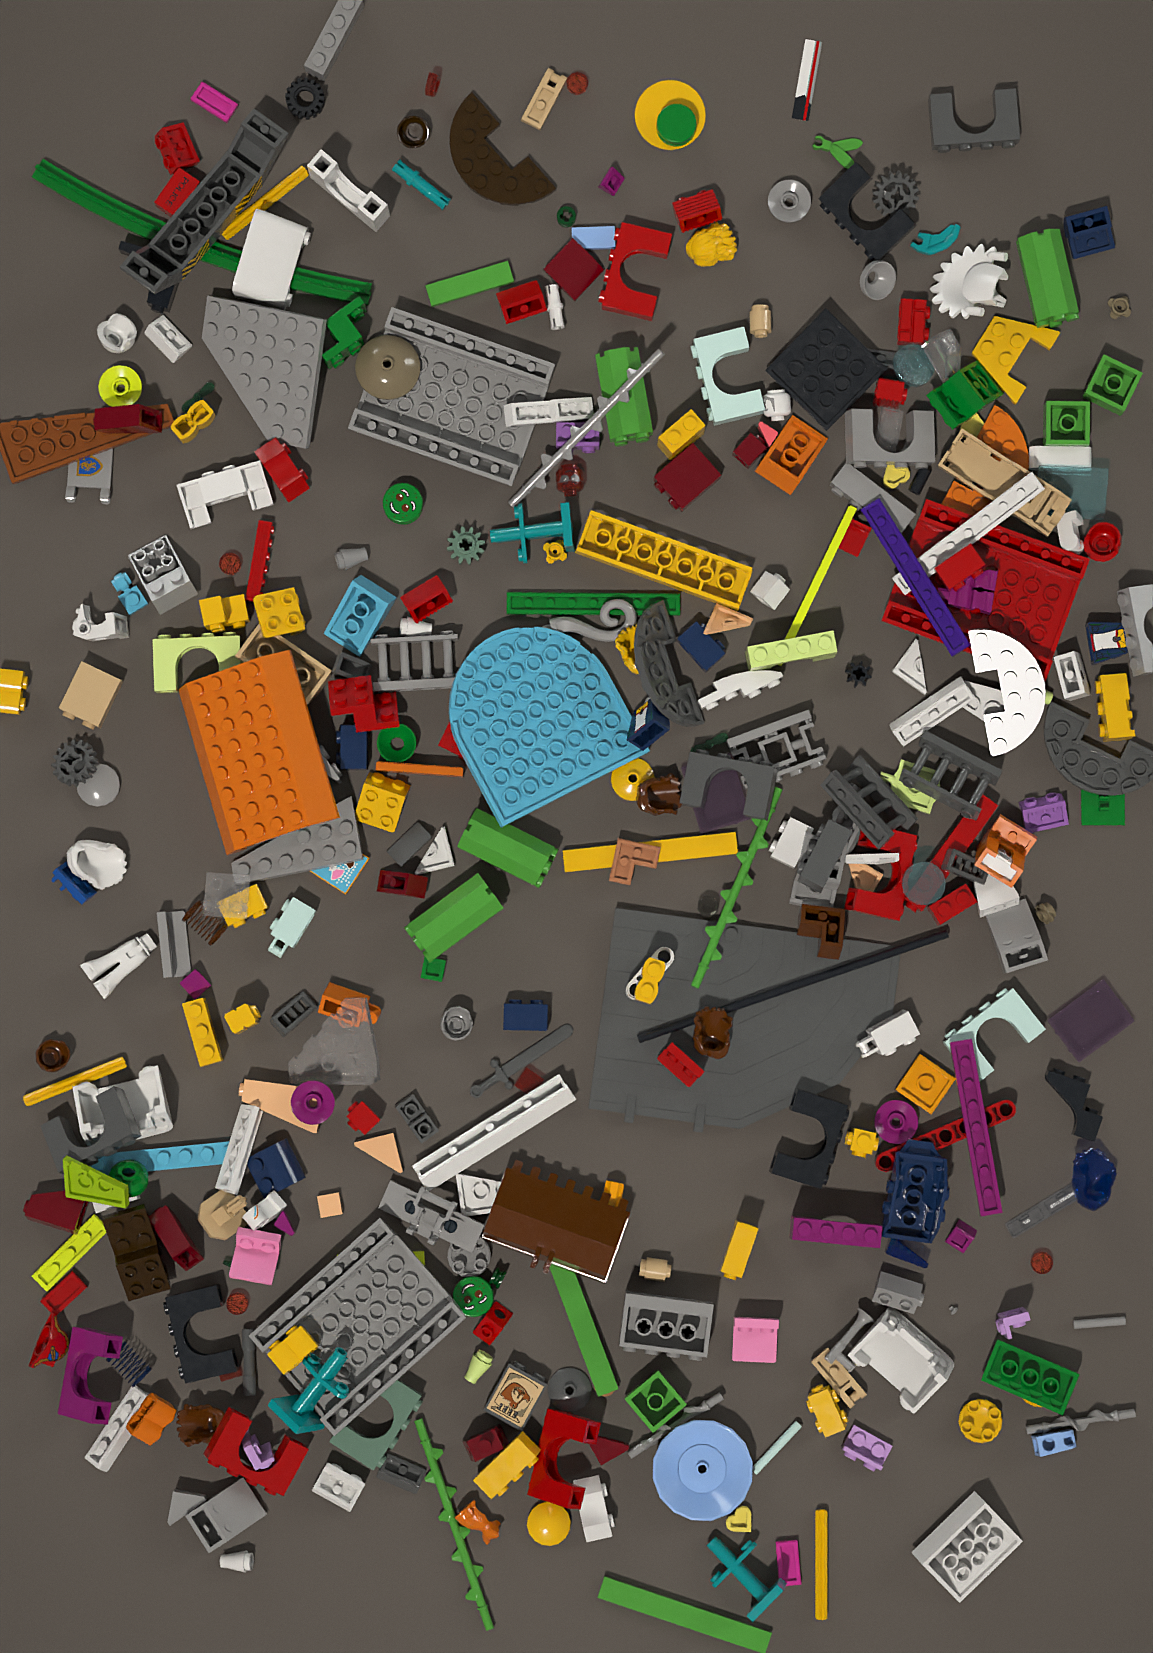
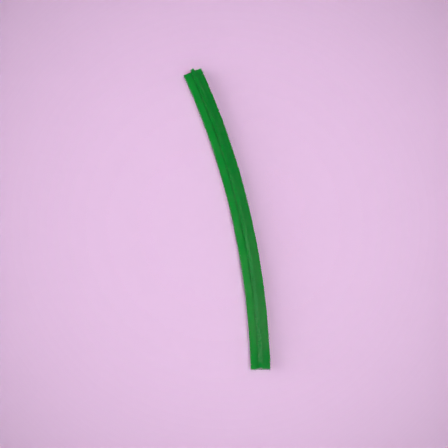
[31,159,372,306]

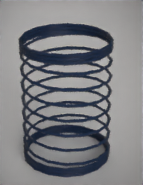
[106,1341,152,1388]

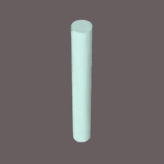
[753,1421,802,1475]

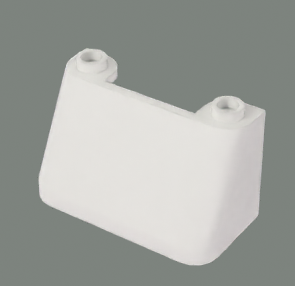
[232,209,311,311]
[73,1065,173,1147]
[848,1307,954,1414]

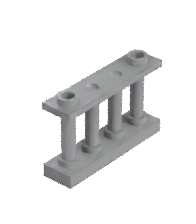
[370,631,458,693]

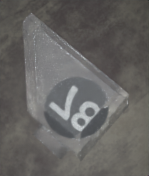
[922,329,961,383]

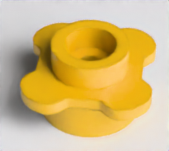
[543,540,567,564]

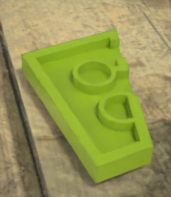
[63,1155,129,1209]

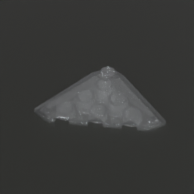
[288,998,380,1085]

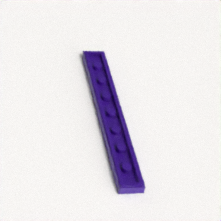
[861,498,971,657]

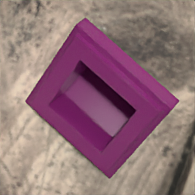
[598,167,625,196]

